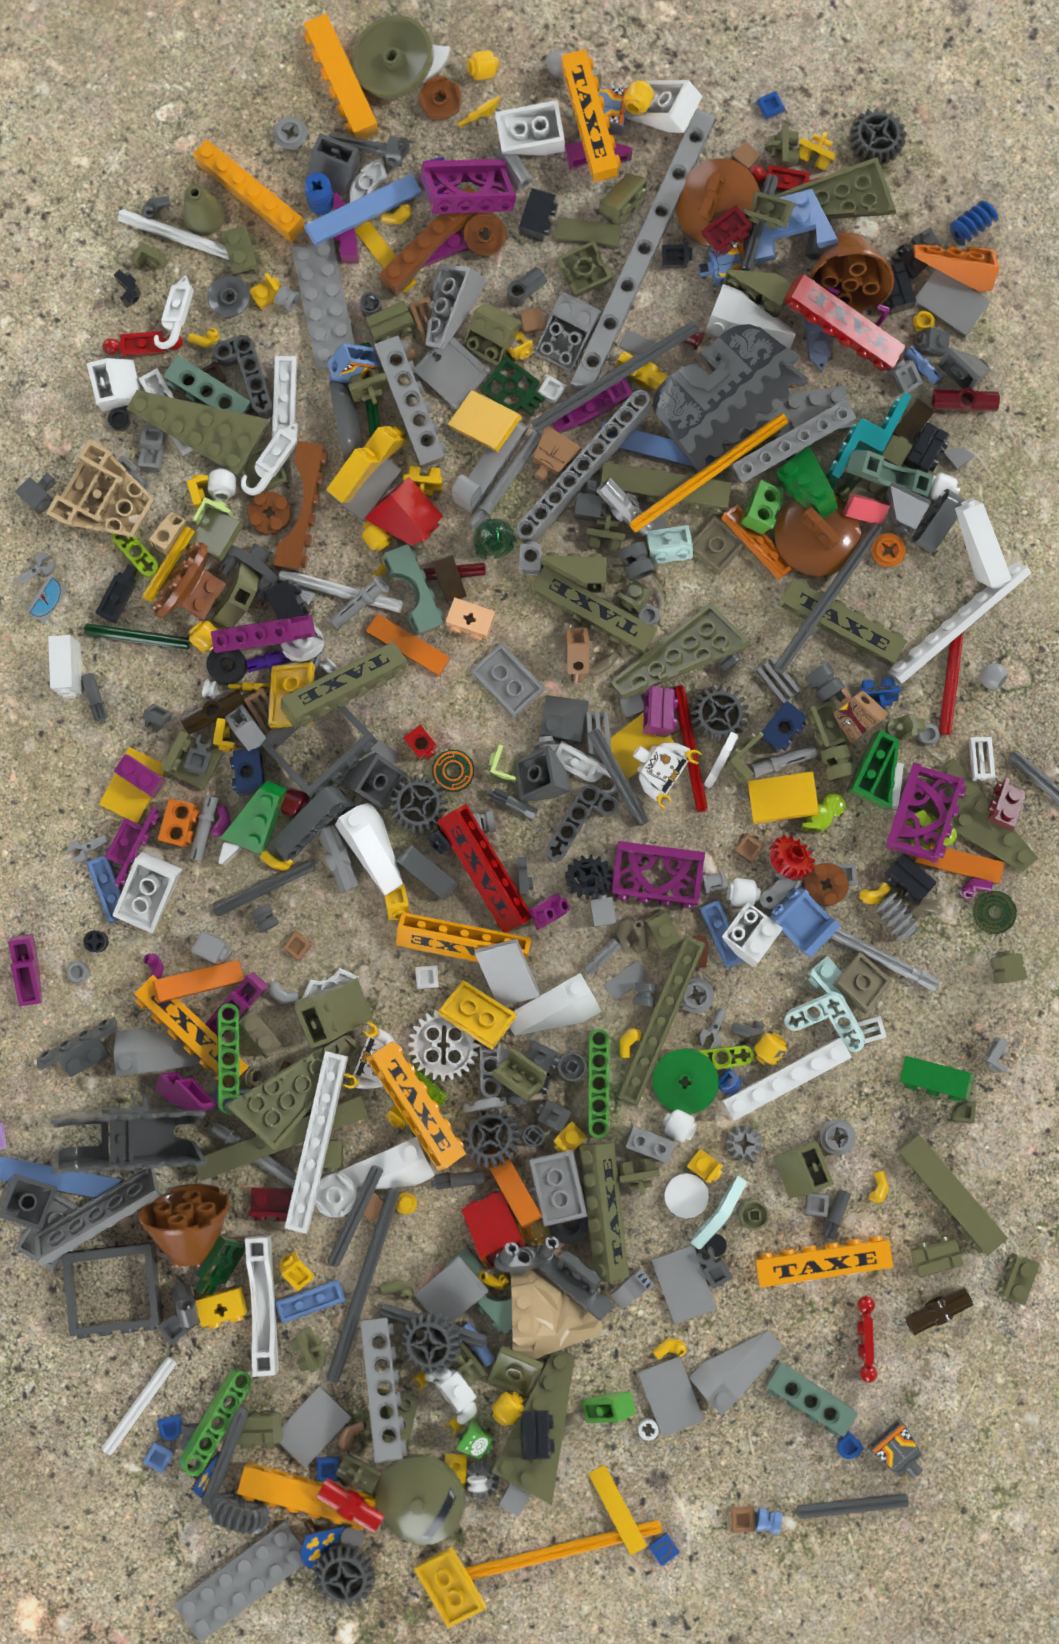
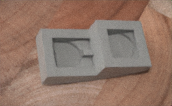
[138,425,165,472]

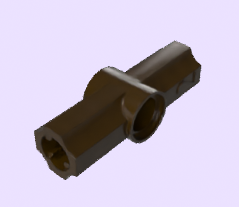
[180,688,247,735]
[904,1287,974,1336]

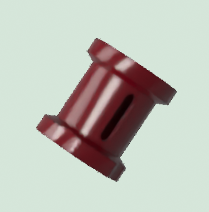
[683,324,705,351]

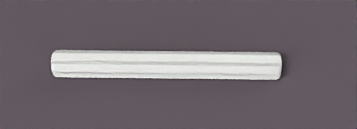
[102,1357,176,1455]

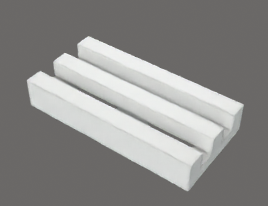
[968,737,996,781]
[891,763,904,809]
[843,1016,887,1045]

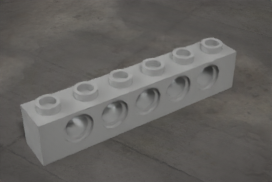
[374,335,447,469]
[730,399,856,483]
[360,1318,407,1463]

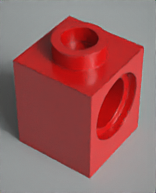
[403,724,438,761]

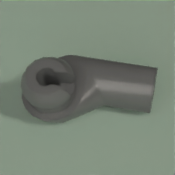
[142,196,171,219]
[731,1020,765,1037]

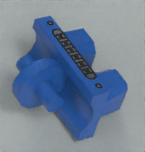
[860,677,901,710]

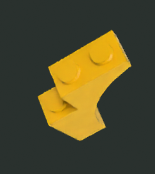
[326,425,409,503]

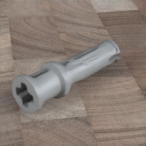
[330,575,389,629]

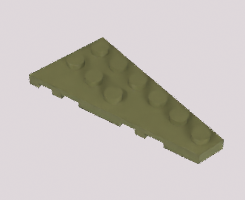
[774,157,896,219]
[127,390,270,476]
[610,603,751,699]
[914,758,1039,873]
[225,1033,362,1150]
[491,1350,575,1505]

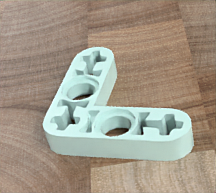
[784,992,865,1052]
[690,1175,747,1250]

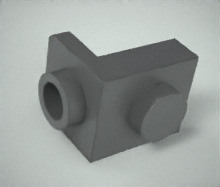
[915,327,950,356]

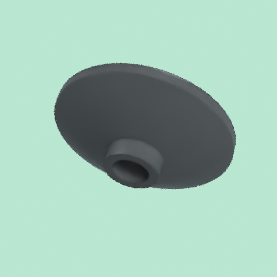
[208,276,250,317]

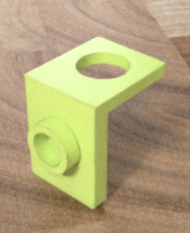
[193,497,234,526]
[488,744,516,783]

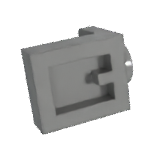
[887,358,923,394]
[982,1037,1008,1073]

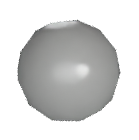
[545,50,567,78]
[980,663,1008,690]

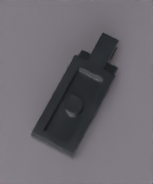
[95,564,138,624]

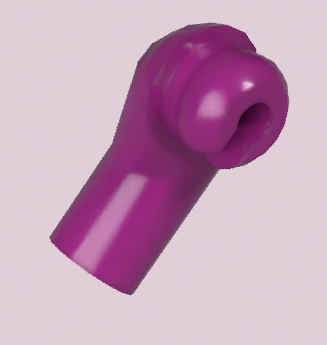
[210,805,231,837]
[961,878,993,899]
[144,953,164,979]

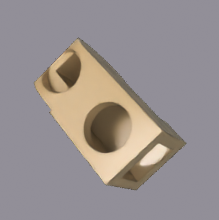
[149,512,188,556]

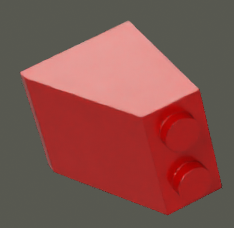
[364,477,443,546]
[461,1191,527,1269]

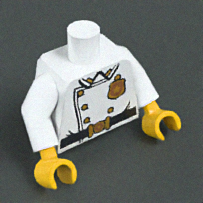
[633,743,702,810]
[342,1021,396,1090]
[411,1367,477,1435]

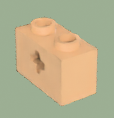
[446,598,496,641]

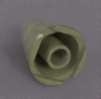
[183,184,225,236]

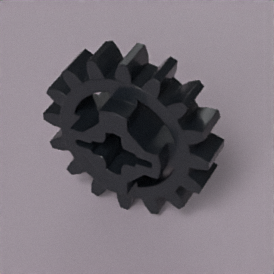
[565,854,613,900]

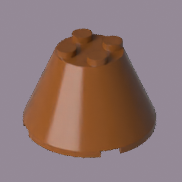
[809,231,894,315]
[139,1184,230,1268]

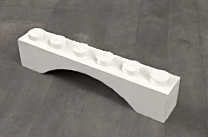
[722,1037,852,1121]
[245,1234,279,1377]

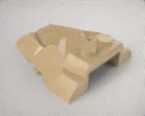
[46,439,155,537]
[511,1268,602,1359]

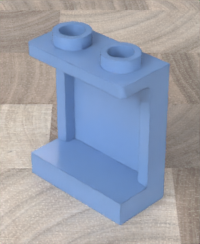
[769,887,841,957]

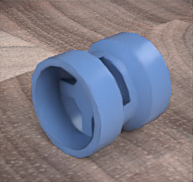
[755,1507,782,1535]

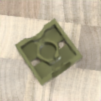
[556,240,613,298]

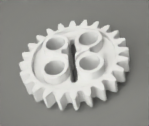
[408,1010,480,1081]

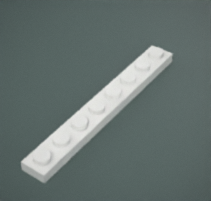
[887,562,1031,684]
[285,1052,348,1234]

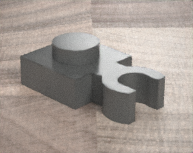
[184,735,213,776]
[518,857,533,895]
[697,1246,733,1289]

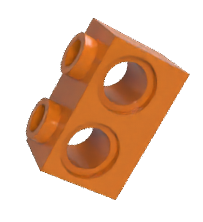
[158,798,200,848]

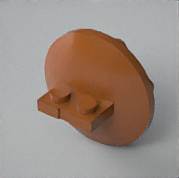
[676,158,760,247]
[774,496,861,577]
[151,542,226,621]

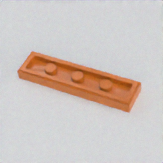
[721,504,793,580]
[366,613,451,677]
[913,844,1005,884]
[152,960,244,1003]
[483,1141,542,1228]

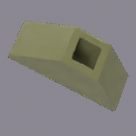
[212,562,260,628]

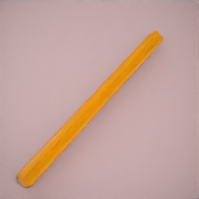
[629,413,788,532]
[465,1520,662,1580]

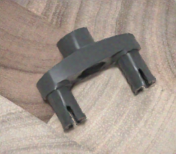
[216,543,279,600]
[494,1237,559,1276]

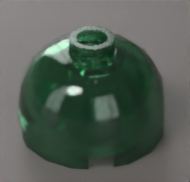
[473,518,517,559]

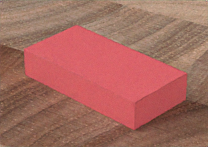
[842,493,890,525]

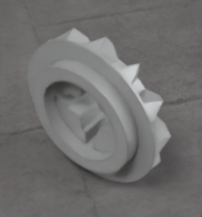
[274,117,308,151]
[681,978,714,1013]
[820,1119,856,1155]
[726,1125,762,1161]
[465,1461,499,1499]

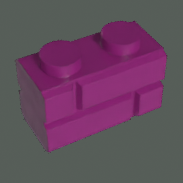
[643,686,678,737]
[114,754,167,798]

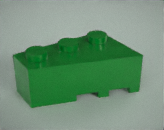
[776,446,838,519]
[846,730,900,810]
[221,781,287,854]
[899,1055,976,1103]

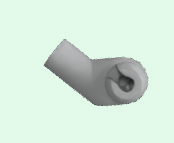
[268,982,299,1004]

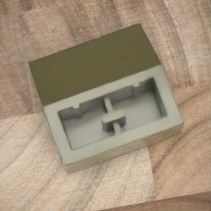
[598,173,647,225]
[462,302,522,366]
[773,1140,834,1199]

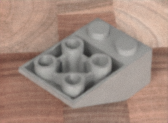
[534,293,603,372]

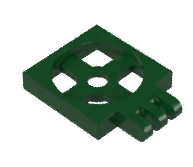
[480,356,545,416]
[195,1236,246,1295]

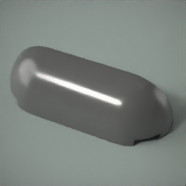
[329,381,363,462]

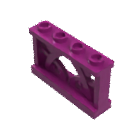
[419,159,517,214]
[211,615,316,653]
[885,762,967,864]
[611,841,705,909]

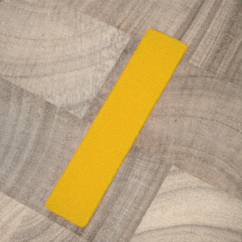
[355,221,417,293]
[589,1465,647,1555]

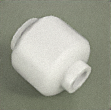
[208,467,236,501]
[929,472,960,501]
[727,878,761,907]
[662,1109,697,1143]

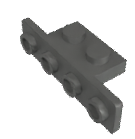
[37,1017,118,1077]
[537,1251,614,1321]

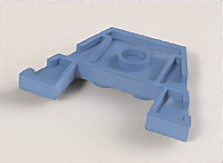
[755,189,838,264]

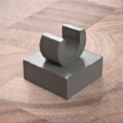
[911,228,941,247]
[142,703,172,732]

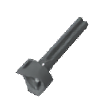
[329,134,409,167]

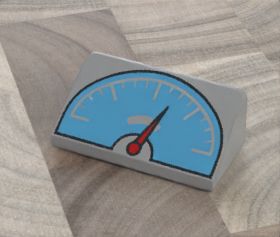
[26,575,67,623]

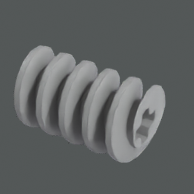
[875,892,922,942]

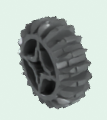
[848,107,906,165]
[690,685,749,744]
[389,775,448,834]
[462,1108,522,1169]
[401,1310,462,1374]
[207,1492,270,1534]
[314,1543,376,1608]

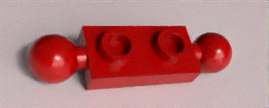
[749,165,820,192]
[102,331,183,357]
[857,1296,878,1383]

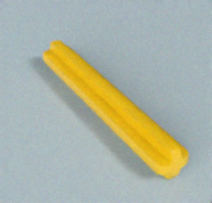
[142,526,195,602]

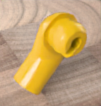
[188,328,219,348]
[260,850,293,871]
[859,882,892,904]
[619,1028,642,1058]
[869,1170,889,1203]

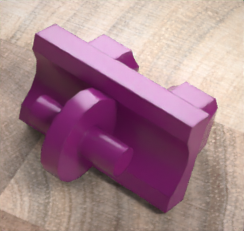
[528,893,570,930]

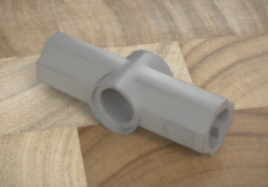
[596,478,654,537]
[319,825,359,893]

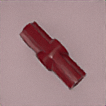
[932,388,1000,413]

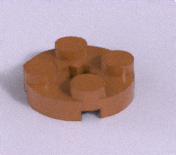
[419,76,462,120]
[464,212,506,257]
[248,491,291,535]
[804,863,849,906]

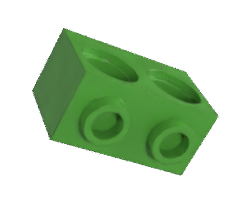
[740,480,784,535]

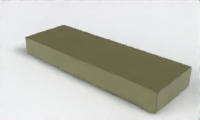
[555,217,621,248]

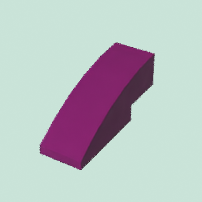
[564,142,632,169]
[333,193,359,263]
[8,934,42,1007]
[205,972,269,1038]
[154,1072,218,1111]

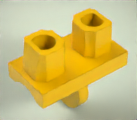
[799,131,836,171]
[403,465,443,496]

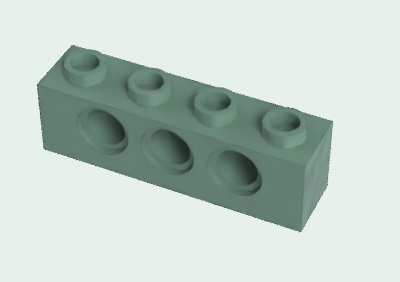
[164,355,252,414]
[764,1360,858,1437]

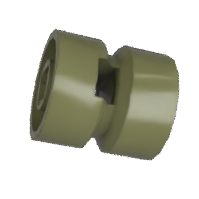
[820,745,855,782]
[737,1198,769,1230]

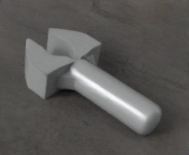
[17,554,56,584]
[67,835,108,863]
[699,1008,726,1049]

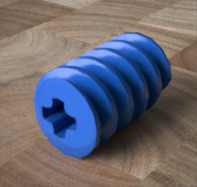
[304,173,334,215]
[950,200,999,246]

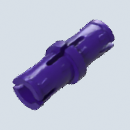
[246,651,291,673]

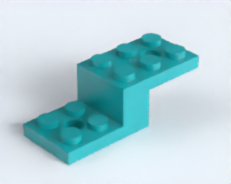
[826,392,912,490]

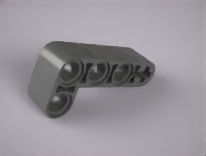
[213,335,273,419]
[546,785,618,862]
[272,787,355,861]

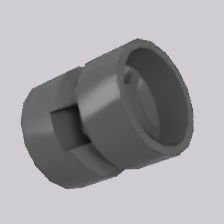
[618,542,655,581]
[805,662,845,703]
[558,1052,587,1081]

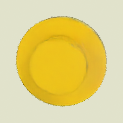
[913,311,935,331]
[396,1192,417,1215]

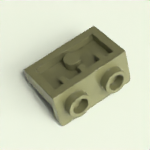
[997,1253,1040,1306]

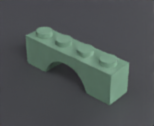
[846,450,934,497]
[381,544,444,637]
[446,1246,512,1334]

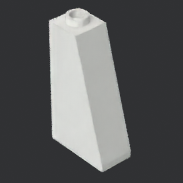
[955,499,1012,588]

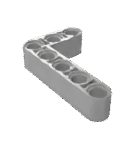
[452,422,528,514]

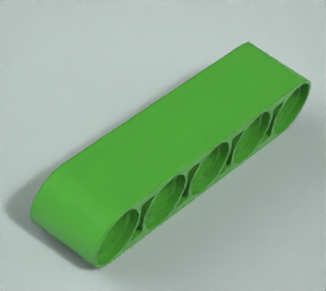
[218,1004,239,1115]
[588,1029,609,1139]
[179,1368,252,1477]

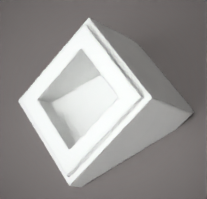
[218,842,243,866]

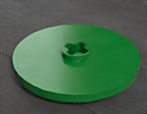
[652,1048,719,1114]

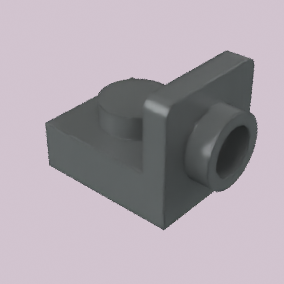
[158,1312,199,1345]

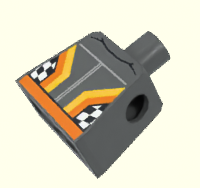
[867,1418,923,1478]

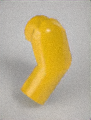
[382,203,411,225]
[478,1271,510,1290]
[652,1338,687,1360]

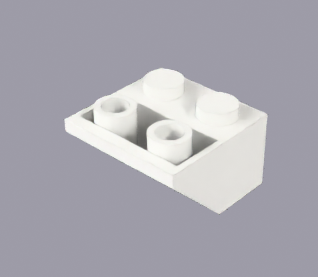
[87,358,141,412]
[722,902,783,967]

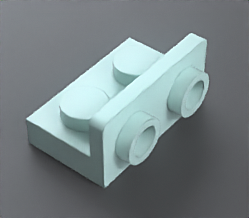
[646,525,693,564]
[807,956,846,1006]

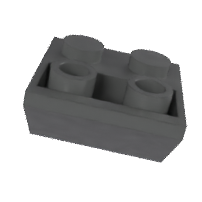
[305,133,361,197]

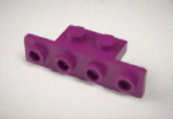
[105,806,160,888]

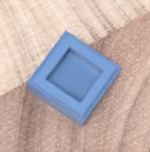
[143,1441,174,1474]

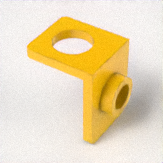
[508,331,533,362]
[444,1453,468,1492]

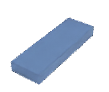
[86,855,122,923]
[698,899,744,968]
[275,1279,346,1324]

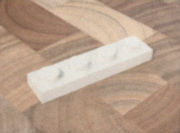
[272,356,297,439]

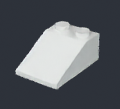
[625,80,702,133]
[495,100,565,155]
[112,852,182,934]

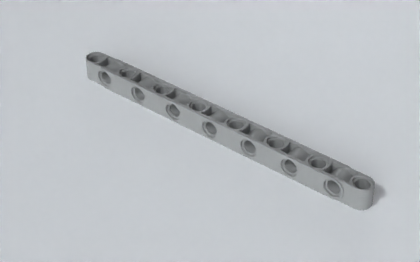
[570,109,717,391]

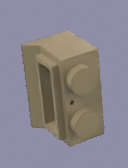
[239,1010,284,1059]

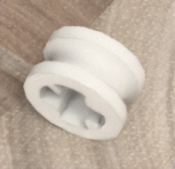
[319,657,339,674]
[202,679,218,700]
[638,1418,659,1441]
[467,1475,488,1492]

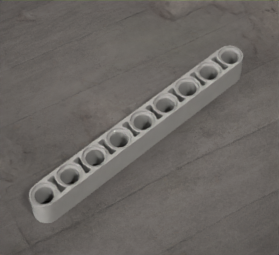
[516,390,652,543]

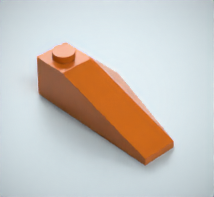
[913,245,1000,292]

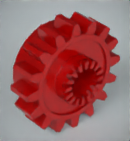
[769,835,815,881]

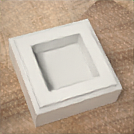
[538,375,566,405]
[415,965,439,989]

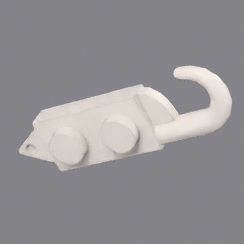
[154,275,194,349]
[241,423,298,495]
[544,741,618,795]

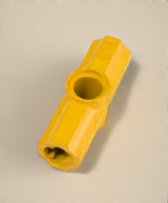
[615,351,669,392]

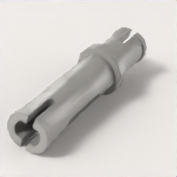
[751,745,817,778]
[188,795,219,861]

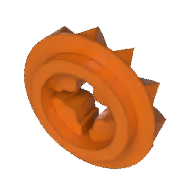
[871,533,906,568]

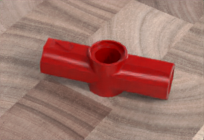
[316,1478,385,1533]

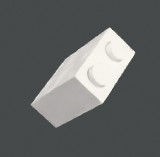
[48,635,83,698]

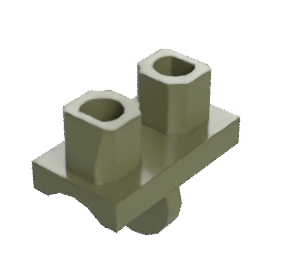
[764,124,799,167]
[348,368,390,405]
[586,514,626,551]
[886,714,926,741]
[619,1157,660,1195]
[289,1327,329,1373]
[444,1342,487,1387]
[336,1453,383,1494]

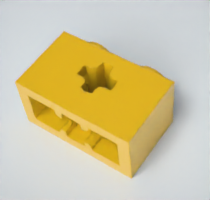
[196,1286,248,1329]

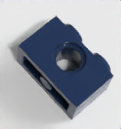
[760,701,807,753]
[230,748,265,796]

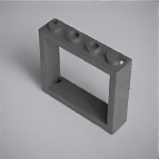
[261,706,378,799]
[62,1241,163,1339]

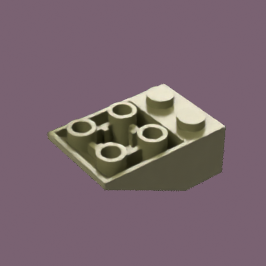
[723,269,792,318]
[541,552,607,593]
[295,978,373,1049]

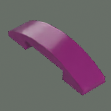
[552,378,633,434]

